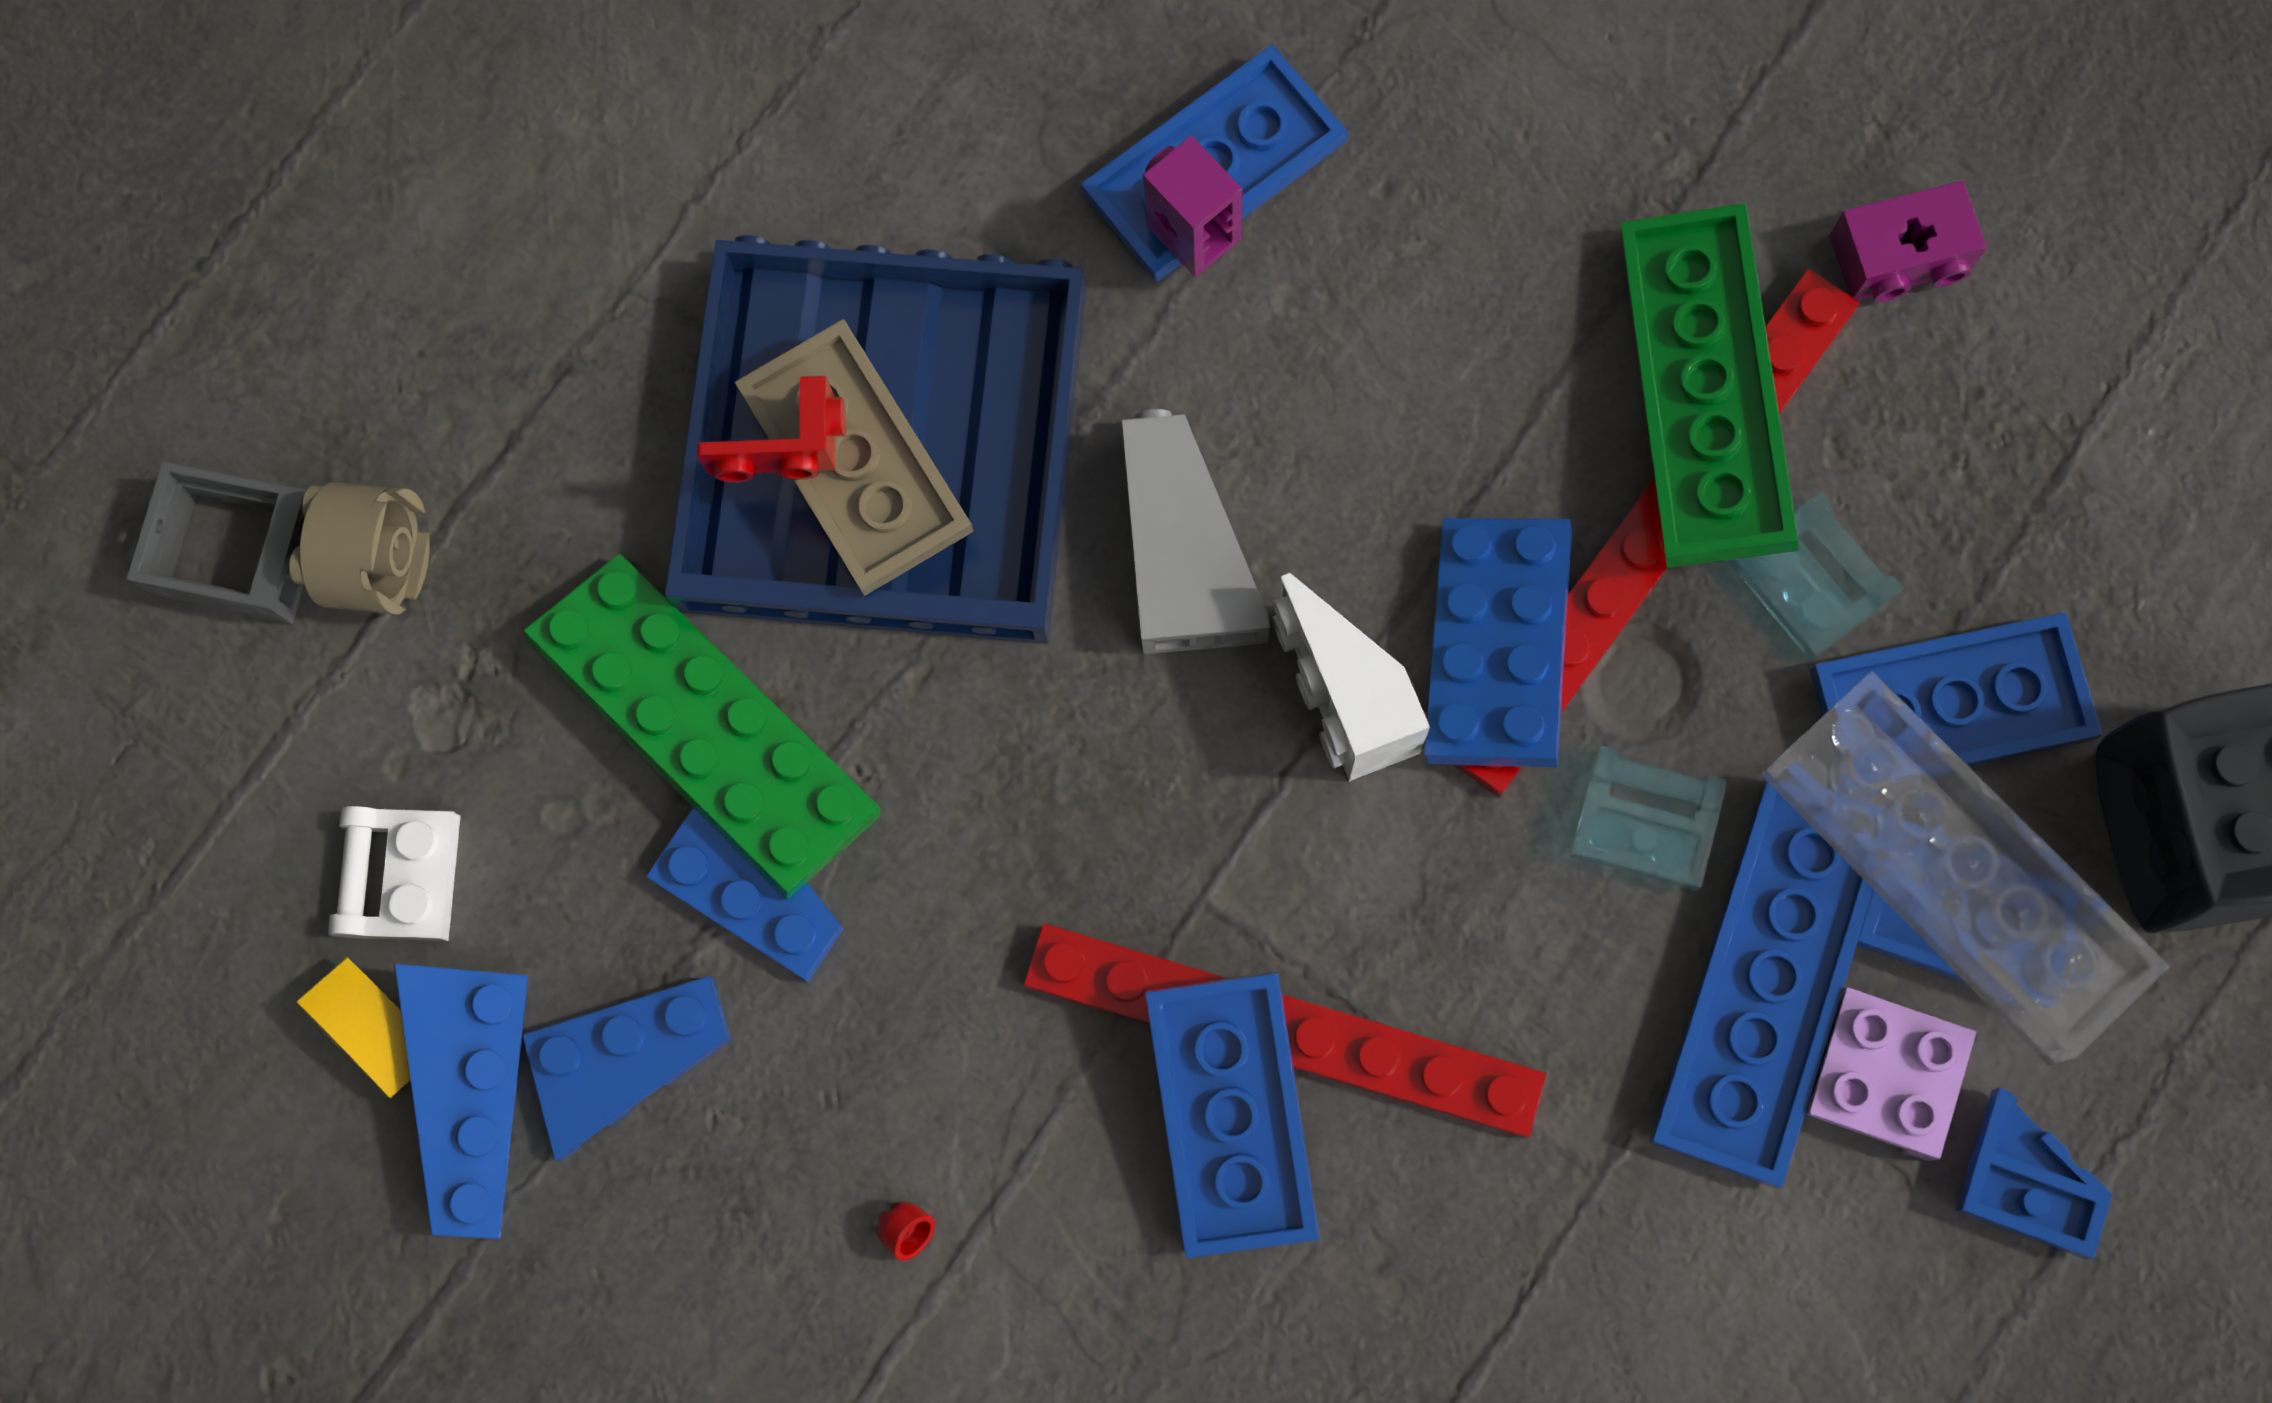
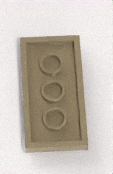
[735,319,974,596]

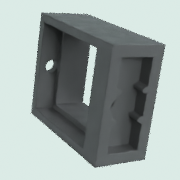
[126,461,306,624]

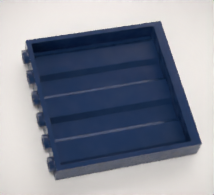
[665,235,1086,644]

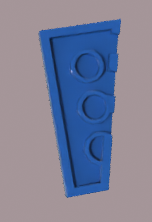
[394,964,528,1239]

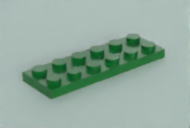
[1621,203,1799,568]
[524,553,881,900]

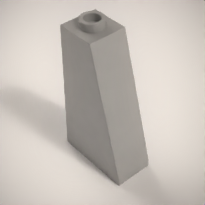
[1122,409,1270,655]

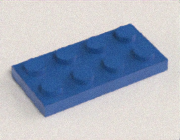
[1081,44,1348,283]
[1425,518,1572,768]
[1810,612,2103,793]
[1146,971,1319,1258]

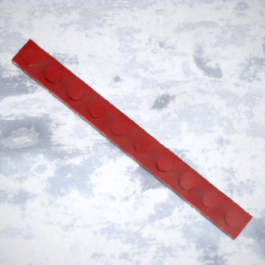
[1453,269,1860,798]

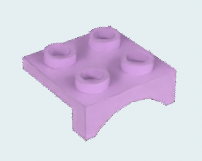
[1806,987,1977,1161]

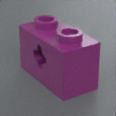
[1143,135,1242,278]
[1829,180,1987,302]

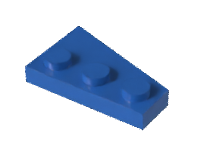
[646,808,844,983]

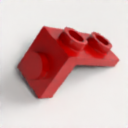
[697,376,846,482]

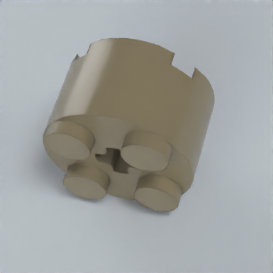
[289,482,430,615]

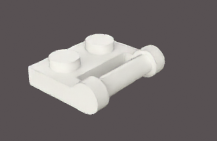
[328,806,460,942]

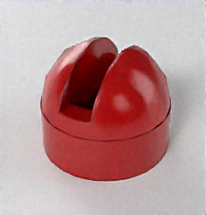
[876,1201,935,1261]

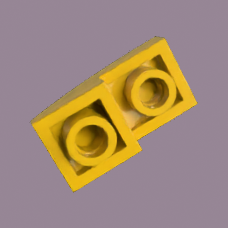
[296,957,410,1098]

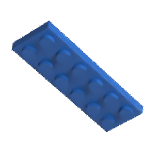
[1649,771,1897,1189]

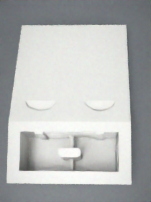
[1272,573,1430,781]

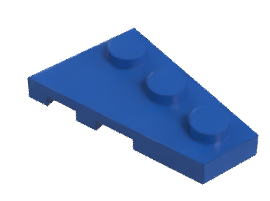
[523,976,731,1162]

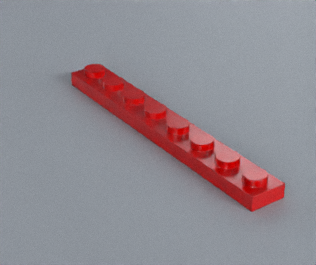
[1024,923,1547,1139]

